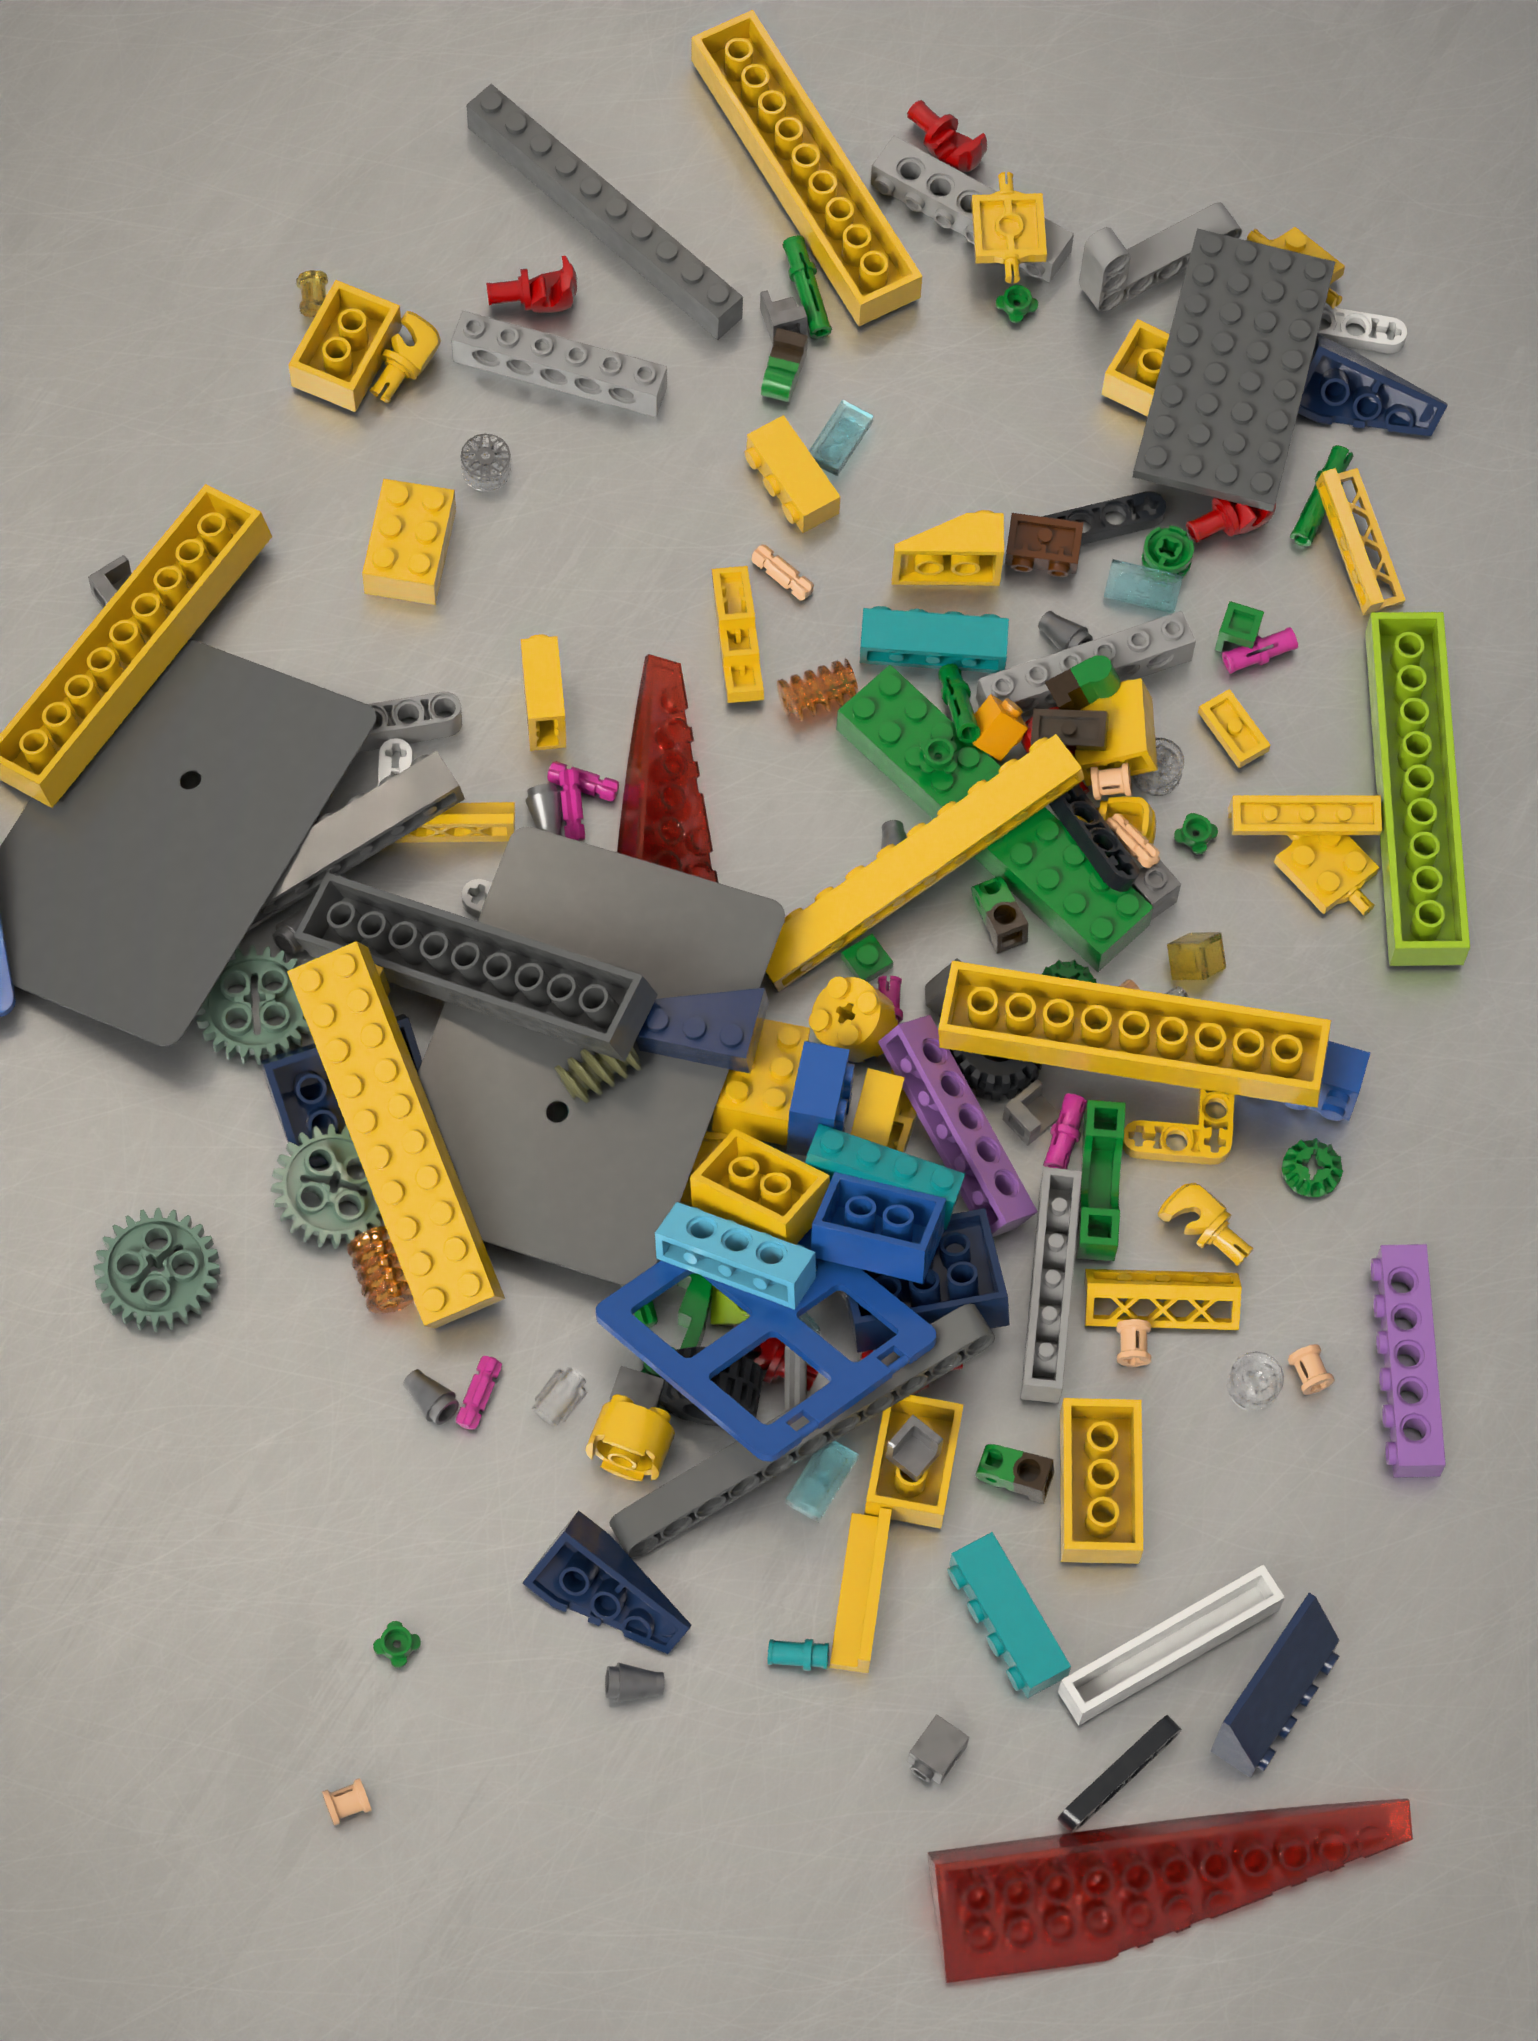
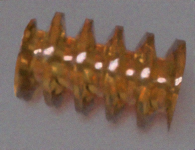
[777,658,858,722]
[347,1226,414,1314]

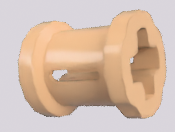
[1091,763,1132,800]
[1116,1319,1151,1367]
[1288,1344,1335,1395]
[322,1778,372,1826]

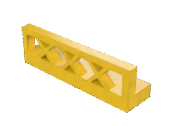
[1315,468,1406,616]
[1228,795,1382,835]
[394,802,515,843]
[1084,1269,1242,1330]
[829,1508,892,1673]

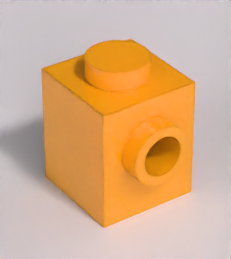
[972,694,1028,762]

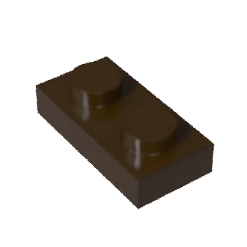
[1030,709,1109,751]

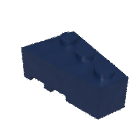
[636,988,769,1073]

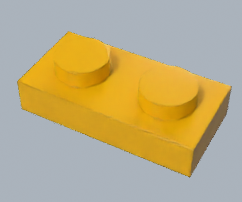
[1198,689,1271,768]

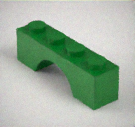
[1076,1100,1126,1261]

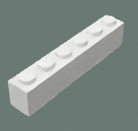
[1058,1564,1285,1726]

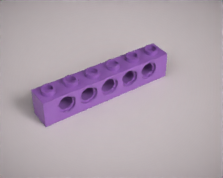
[878,1015,1038,1237]
[1370,1244,1446,1478]

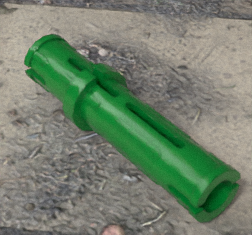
[782,235,832,339]
[1290,445,1354,547]
[938,664,980,743]

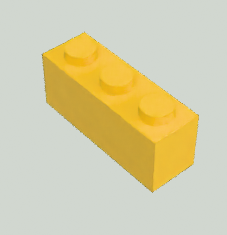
[744,415,841,533]

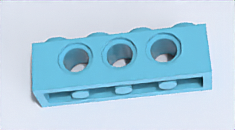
[655,1202,816,1309]

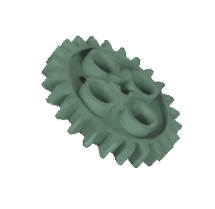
[196,945,311,1065]
[271,1124,382,1249]
[94,1208,220,1332]

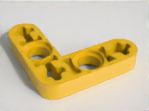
[1122,1089,1235,1165]

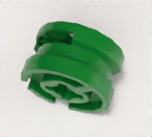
[1141,525,1194,583]

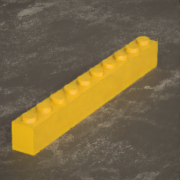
[765,734,1084,992]

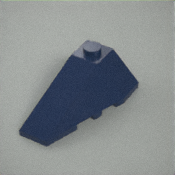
[1298,334,1448,436]
[522,1510,691,1654]

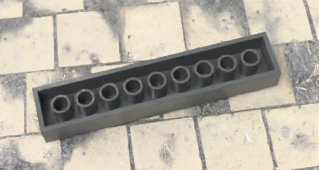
[293,872,658,1062]

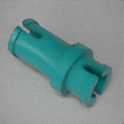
[768,1639,829,1671]

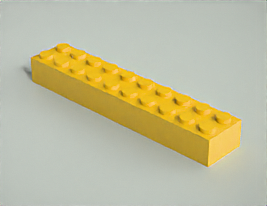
[691,10,923,326]
[0,484,272,808]
[287,941,505,1329]
[938,961,1331,1108]

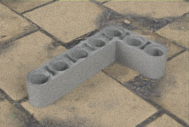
[1079,202,1242,312]

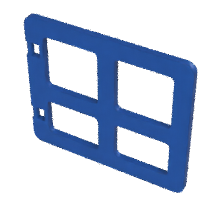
[596,1229,936,1461]

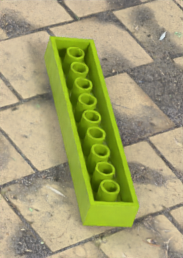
[1365,612,1470,966]

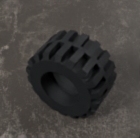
[949,1049,1042,1101]
[660,1347,764,1427]

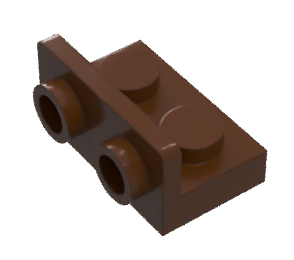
[1005,513,1084,577]

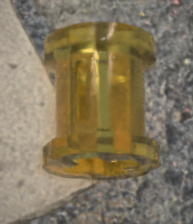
[296,270,328,317]

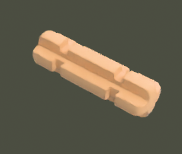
[752,544,814,601]
[1106,813,1160,868]

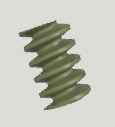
[554,1046,642,1104]

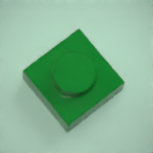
[841,934,893,983]

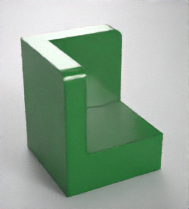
[1215,601,1264,652]

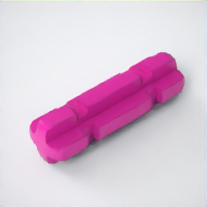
[547,761,619,801]
[559,769,585,841]
[456,1356,502,1430]

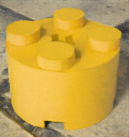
[809,976,898,1063]
[585,1394,675,1481]

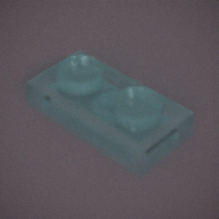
[809,399,873,477]
[1104,559,1183,613]
[785,1441,859,1523]

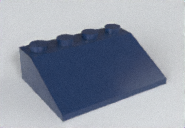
[260,1014,422,1168]
[845,1208,1010,1353]
[1211,1593,1340,1778]

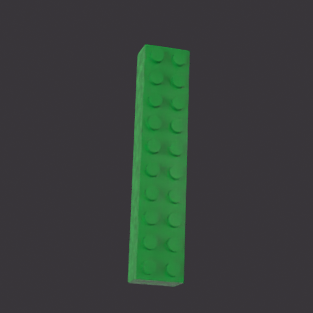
[836,665,1154,972]

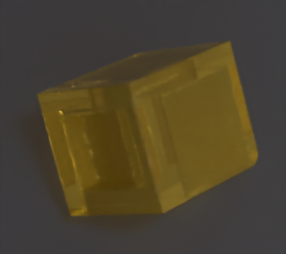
[1167,932,1226,980]

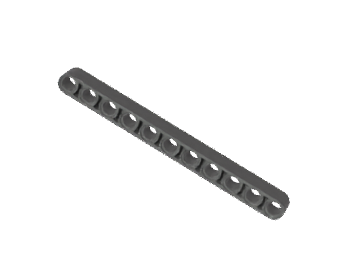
[609,1304,995,1558]

